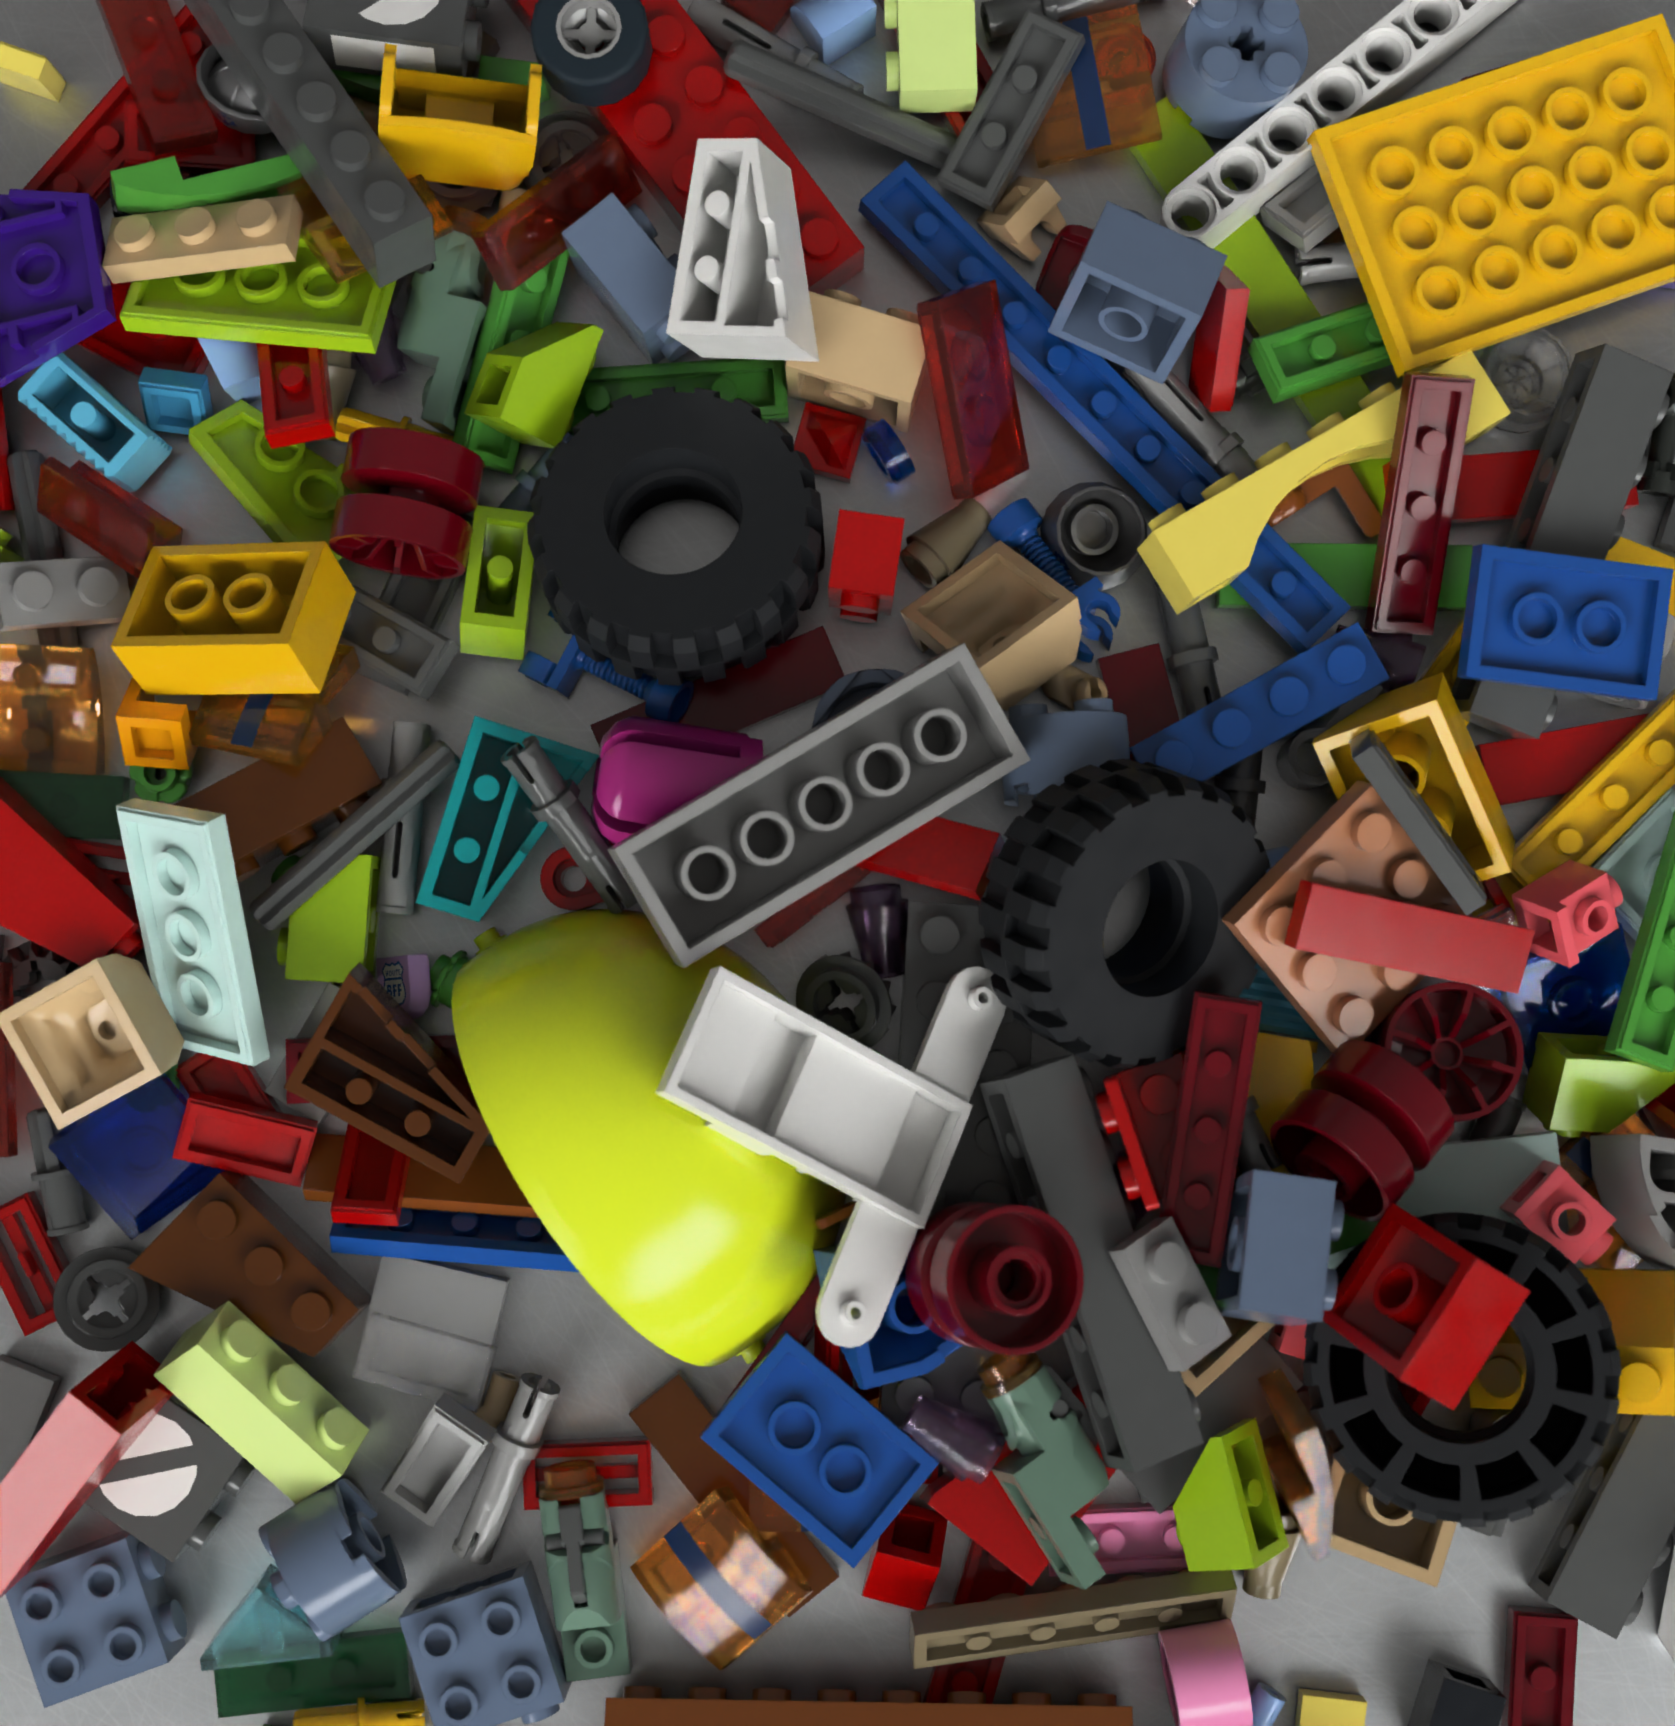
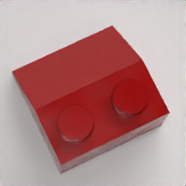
[1323,1202,1530,1411]

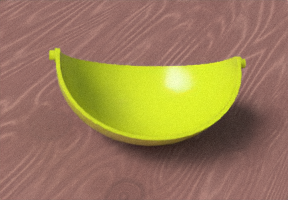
[451,909,846,1367]

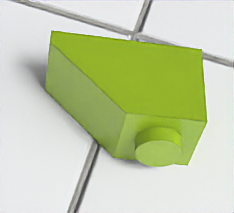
[460,505,535,660]
[277,854,381,983]
[1522,1032,1675,1137]
[1173,1418,1289,1572]

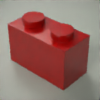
[828,509,905,623]

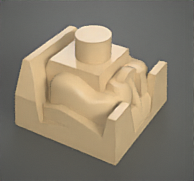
[900,540,1082,711]
[0,953,184,1130]

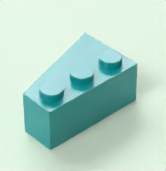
[416,716,599,922]

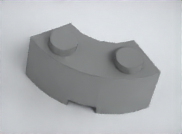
[1590,1134,1675,1270]

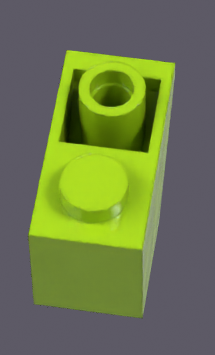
[464,321,604,449]

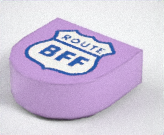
[376,954,431,1019]

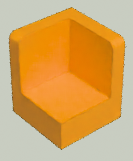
[116,677,207,770]

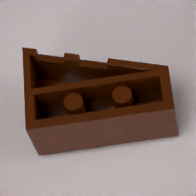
[174,717,382,883]
[283,962,490,1184]
[128,1171,372,1357]

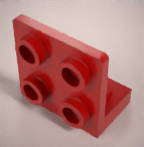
[1095,1052,1184,1211]

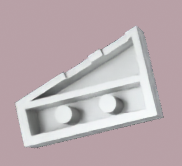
[666,138,819,362]

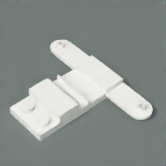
[655,966,1006,1348]

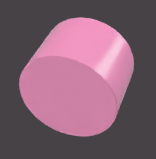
[1158,1618,1253,1726]

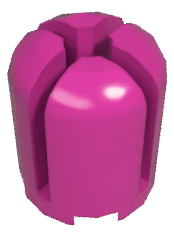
[591,716,763,844]

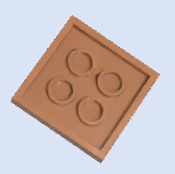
[1221,780,1473,1053]

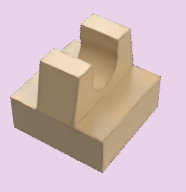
[977,176,1067,261]

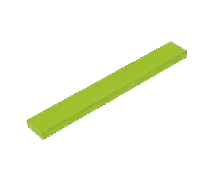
[1119,96,1391,516]

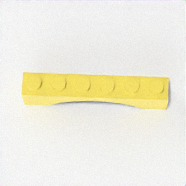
[1136,351,1511,615]

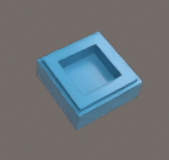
[138,367,214,435]

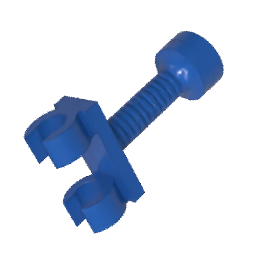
[987,498,1120,663]
[518,609,694,723]

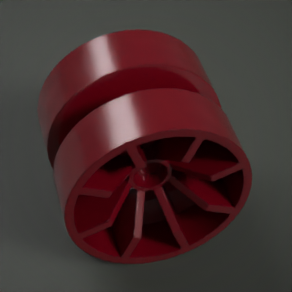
[328,427,484,579]
[1364,982,1524,1123]
[1270,1040,1455,1222]
[906,1202,1084,1355]

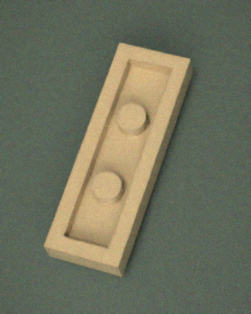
[102,194,303,284]

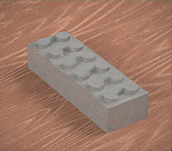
[607,643,1031,968]

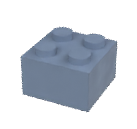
[1047,201,1227,384]
[1215,1169,1344,1326]

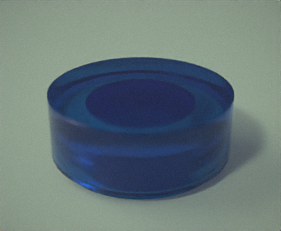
[862,418,916,485]

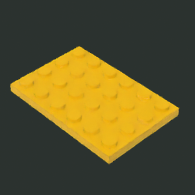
[1307,13,1675,378]

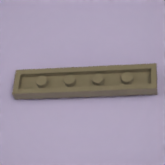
[909,1568,1237,1669]

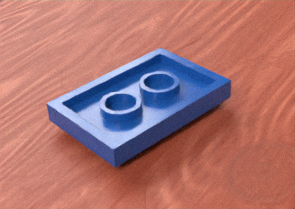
[1457,544,1674,701]
[700,1330,939,1569]

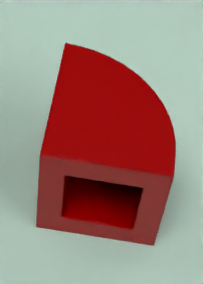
[861,1504,948,1611]

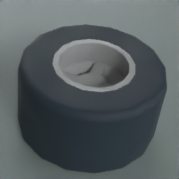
[530,0,653,107]

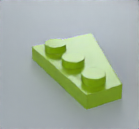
[189,399,356,561]

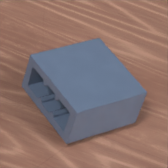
[561,192,690,364]
[5,1530,187,1708]
[398,1560,572,1726]

